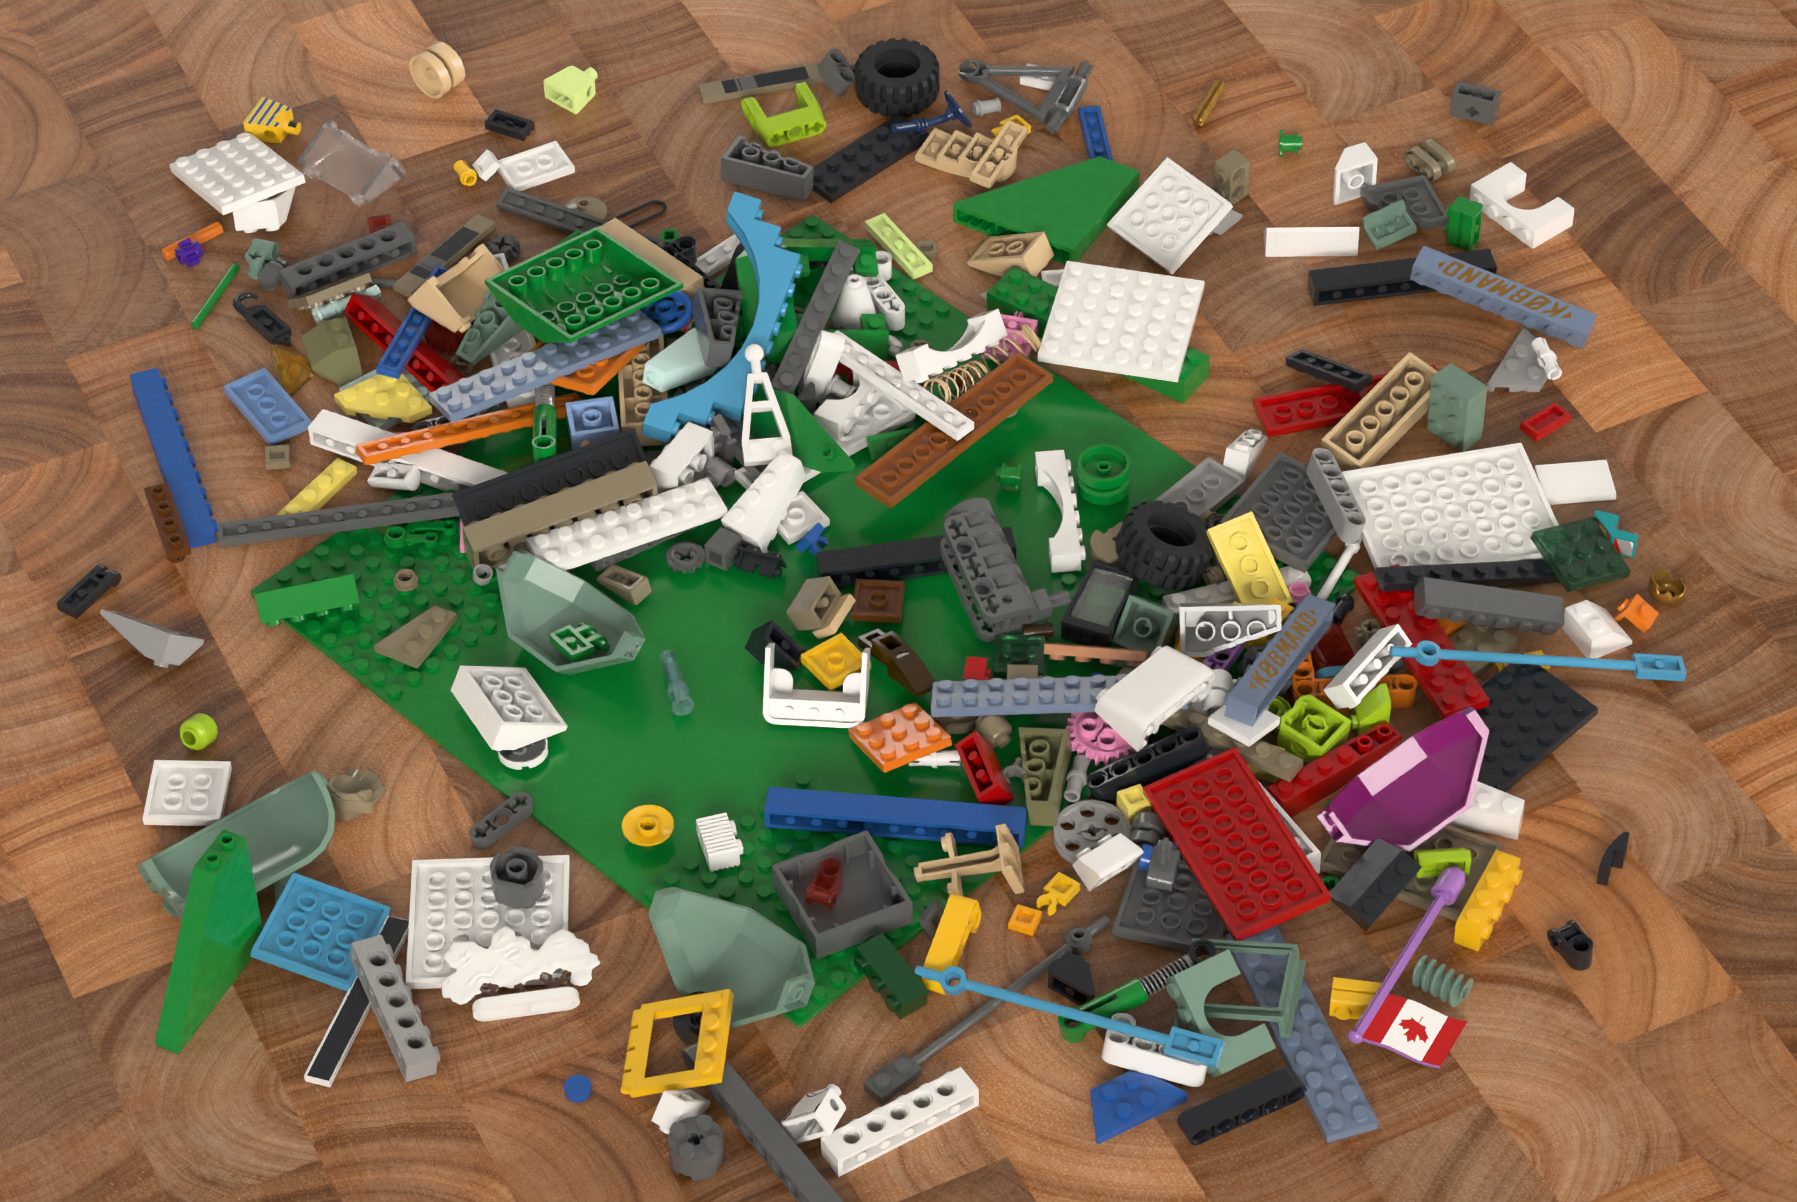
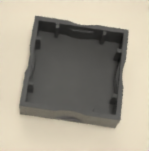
[772,830,913,959]

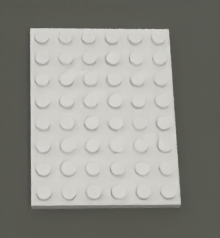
[1342,443,1571,570]

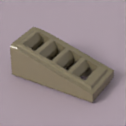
[596,564,651,605]

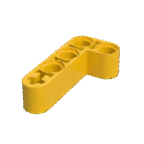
[919,893,981,995]

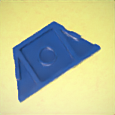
[1090,1070,1188,1144]

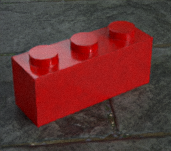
[955,731,1014,806]

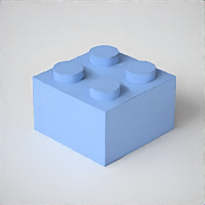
[565,396,620,450]

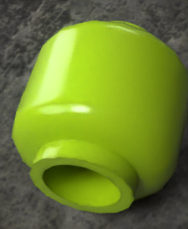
[179,713,218,750]

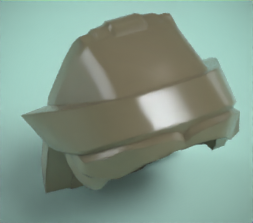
[326,767,387,822]

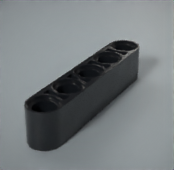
[1086,726,1210,803]
[1177,1067,1307,1145]

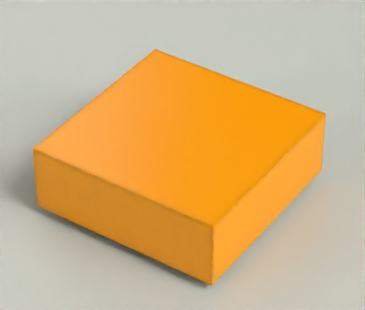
[1008,904,1042,936]

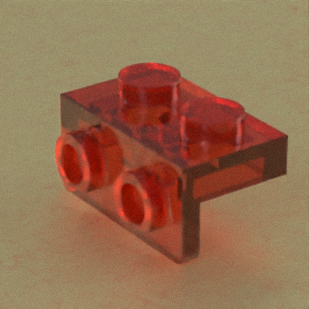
[1311,625,1355,670]

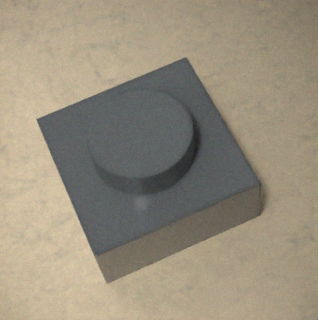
[918,902,944,940]

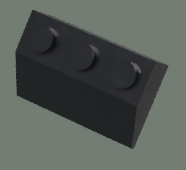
[1329,838,1422,931]

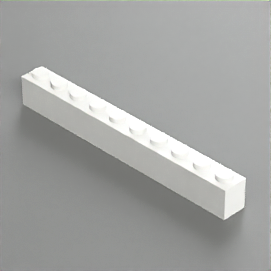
[308,409,507,491]

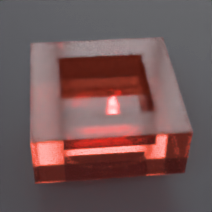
[367,214,391,234]

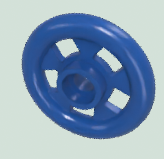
[640,290,693,334]

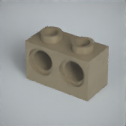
[1213,149,1250,205]

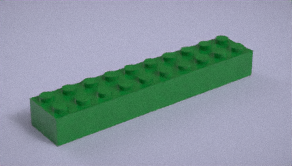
[987,267,1210,403]

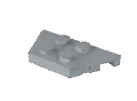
[1487,328,1558,392]

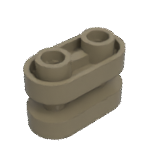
[1405,138,1455,182]

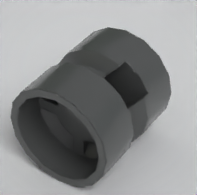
[1129,812,1165,849]

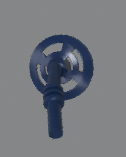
[891,90,972,133]

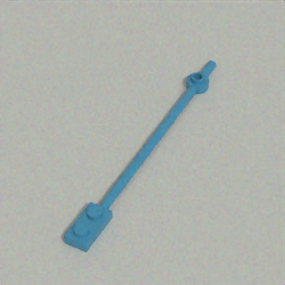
[1389,641,1687,681]
[915,965,1225,1069]

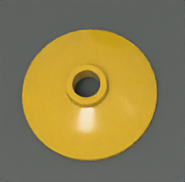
[622,805,674,846]

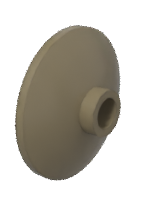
[564,196,607,220]

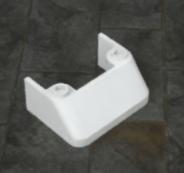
[763,643,871,728]

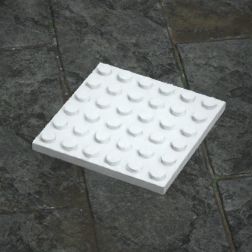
[1038,261,1205,382]
[405,855,570,989]

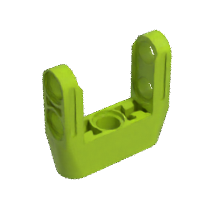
[741,82,826,147]

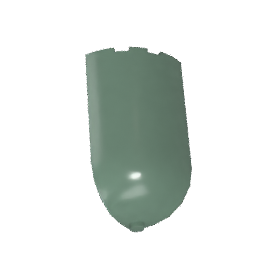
[136,770,335,924]

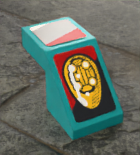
[1592,510,1639,559]

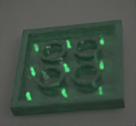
[1530,517,1631,592]

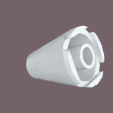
[832,274,877,330]

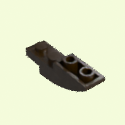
[858,629,936,697]

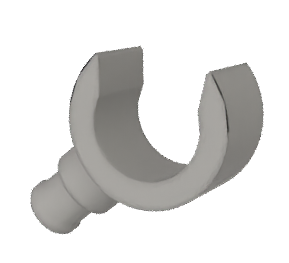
[1003,757,1024,791]

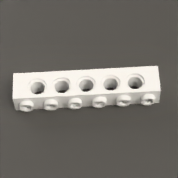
[821,1067,979,1177]

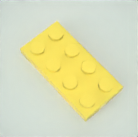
[1206,511,1293,605]

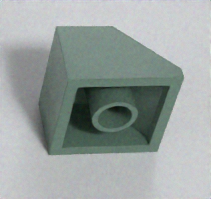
[1112,595,1180,657]

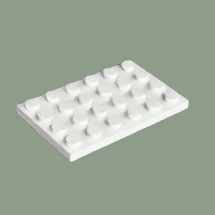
[169,133,306,215]

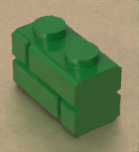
[1444,196,1483,251]

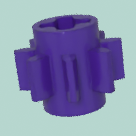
[175,238,203,268]

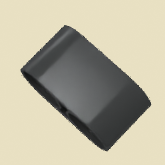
[818,49,855,96]
[1146,837,1181,892]

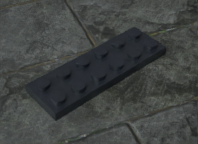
[813,114,930,203]

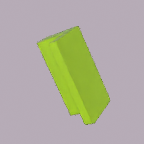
[1413,847,1471,878]

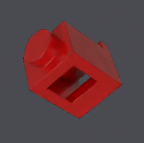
[963,656,992,681]

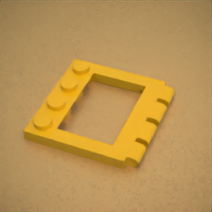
[620,989,734,1098]

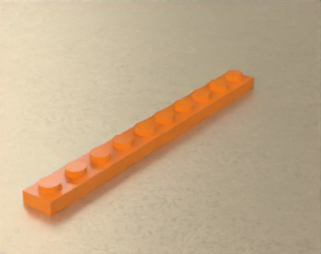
[356,392,582,465]

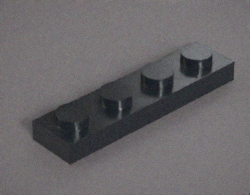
[1286,349,1372,392]

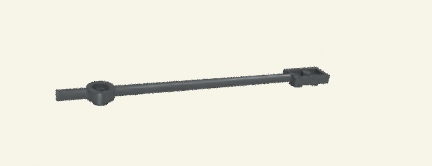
[864,915,1111,1105]

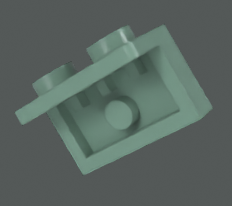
[1362,200,1417,250]

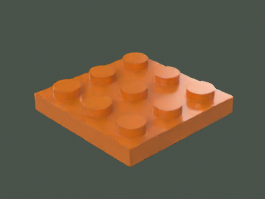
[848,702,952,773]

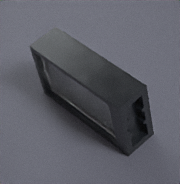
[1061,561,1139,647]

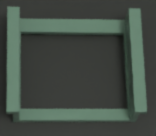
[1173,938,1306,1038]

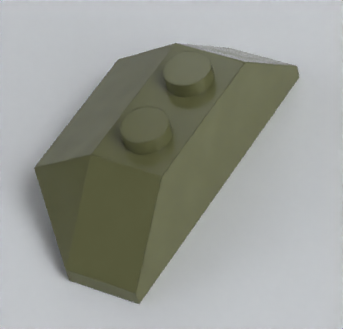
[301,316,363,387]

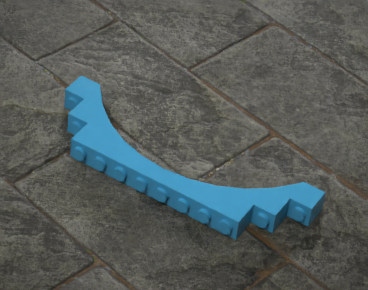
[642,191,803,444]

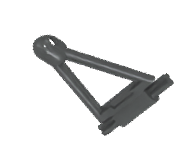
[958,59,1093,135]

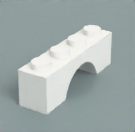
[814,371,884,441]

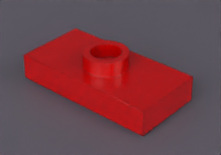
[1519,402,1571,442]

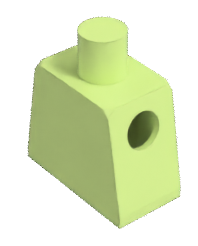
[543,66,598,114]

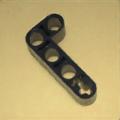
[661,236,720,289]

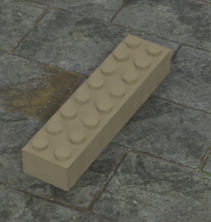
[463,461,658,570]

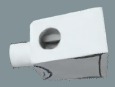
[780,1084,846,1144]

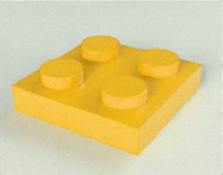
[800,633,871,691]

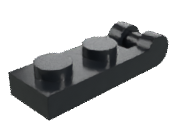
[56,564,121,619]

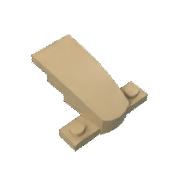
[915,120,1028,189]

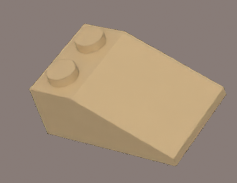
[967,232,1054,277]

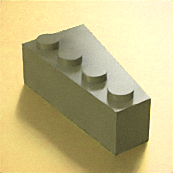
[1018,727,1072,826]

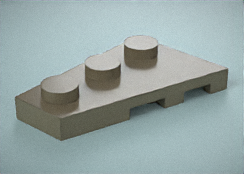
[374,605,457,669]

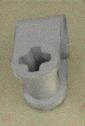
[819,374,857,407]

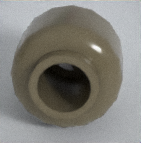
[974,715,1012,748]

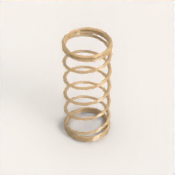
[968,324,1042,382]
[923,360,988,404]

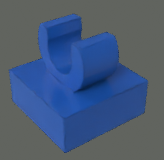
[795,522,829,556]

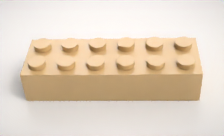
[599,218,705,320]
[1320,352,1438,472]

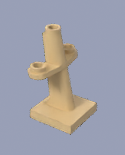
[914,823,1025,896]

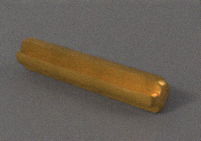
[1192,80,1225,127]

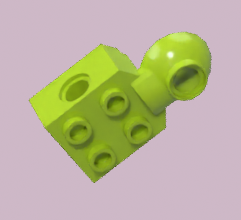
[1268,694,1352,764]

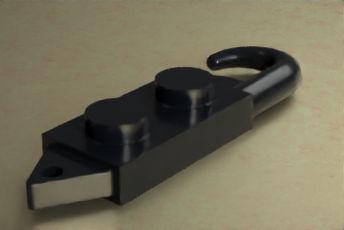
[233,292,292,347]

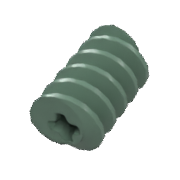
[1412,954,1474,1007]

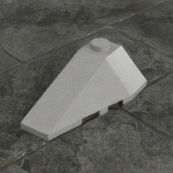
[1179,603,1282,657]
[100,609,204,668]

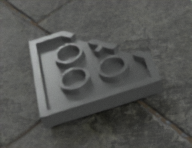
[1360,174,1449,229]

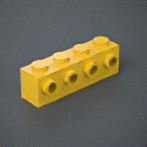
[1454,849,1523,951]

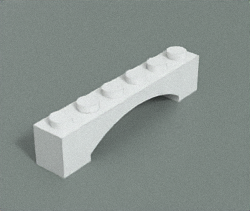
[895,309,1007,384]
[1035,450,1085,573]

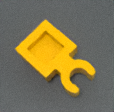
[1037,872,1080,916]

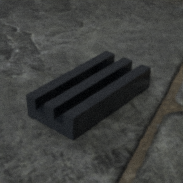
[485,109,535,141]

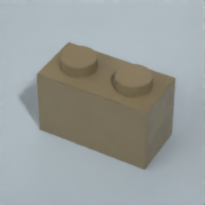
[786,576,842,631]

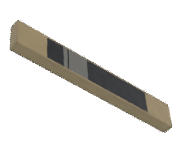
[698,63,825,104]
[393,214,496,298]

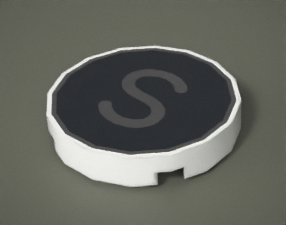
[497,738,548,770]

